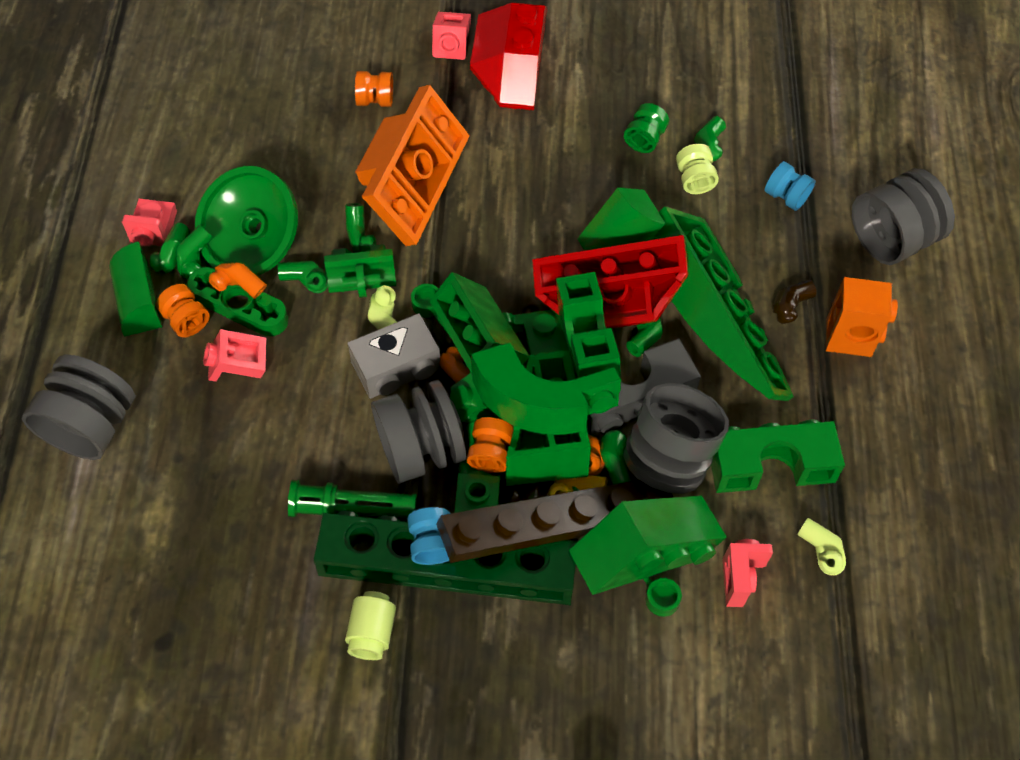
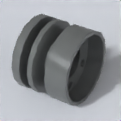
[852,168,955,265]
[22,354,136,460]
[371,380,466,484]
[623,383,729,494]

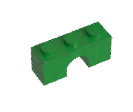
[556,272,621,391]
[711,419,845,493]

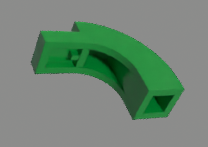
[471,342,621,435]

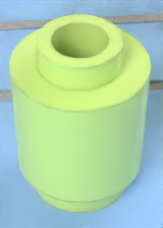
[345,591,396,660]

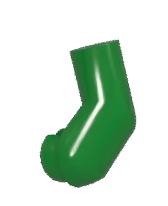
[176,224,214,280]
[626,317,663,357]
[600,430,633,484]

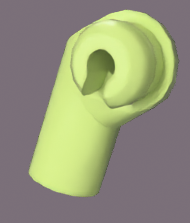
[367,286,397,330]
[797,518,846,575]

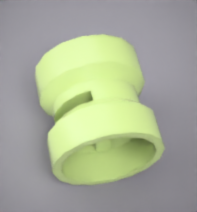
[676,144,719,194]

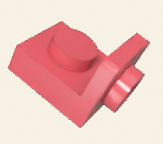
[432,12,471,60]
[122,198,177,246]
[203,329,266,382]
[723,539,773,607]

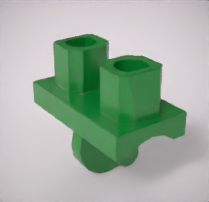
[324,244,396,298]

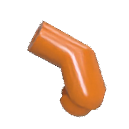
[209,262,267,299]

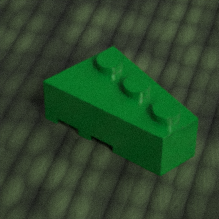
[506,350,591,486]
[569,495,727,595]

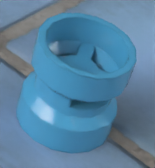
[765,161,816,211]
[407,507,450,565]

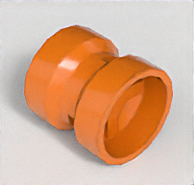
[355,71,393,107]
[155,284,210,337]
[467,417,513,473]

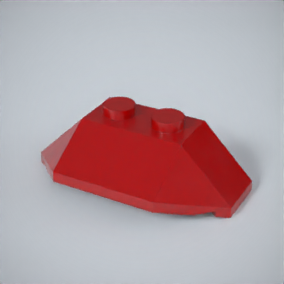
[470,3,547,110]
[532,235,689,329]

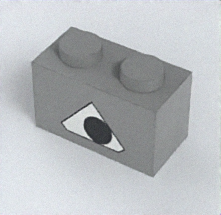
[348,313,441,399]

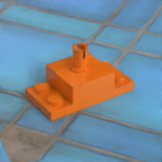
[355,85,470,246]

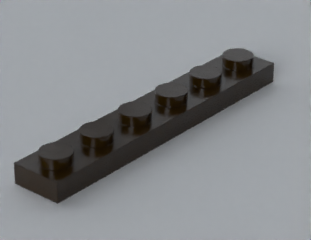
[436,480,673,563]

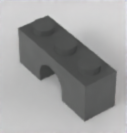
[587,339,701,435]

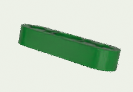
[187,267,288,336]

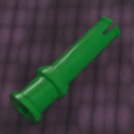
[288,480,417,519]

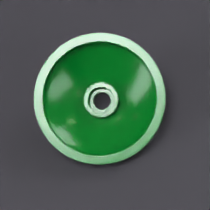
[195,166,298,276]

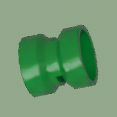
[623,103,669,153]

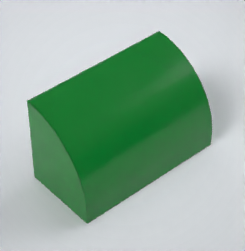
[577,187,665,251]
[109,241,162,337]

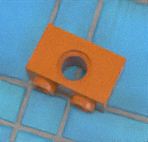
[825,277,898,357]

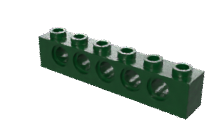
[313,511,577,605]

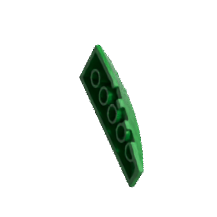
[652,206,794,401]

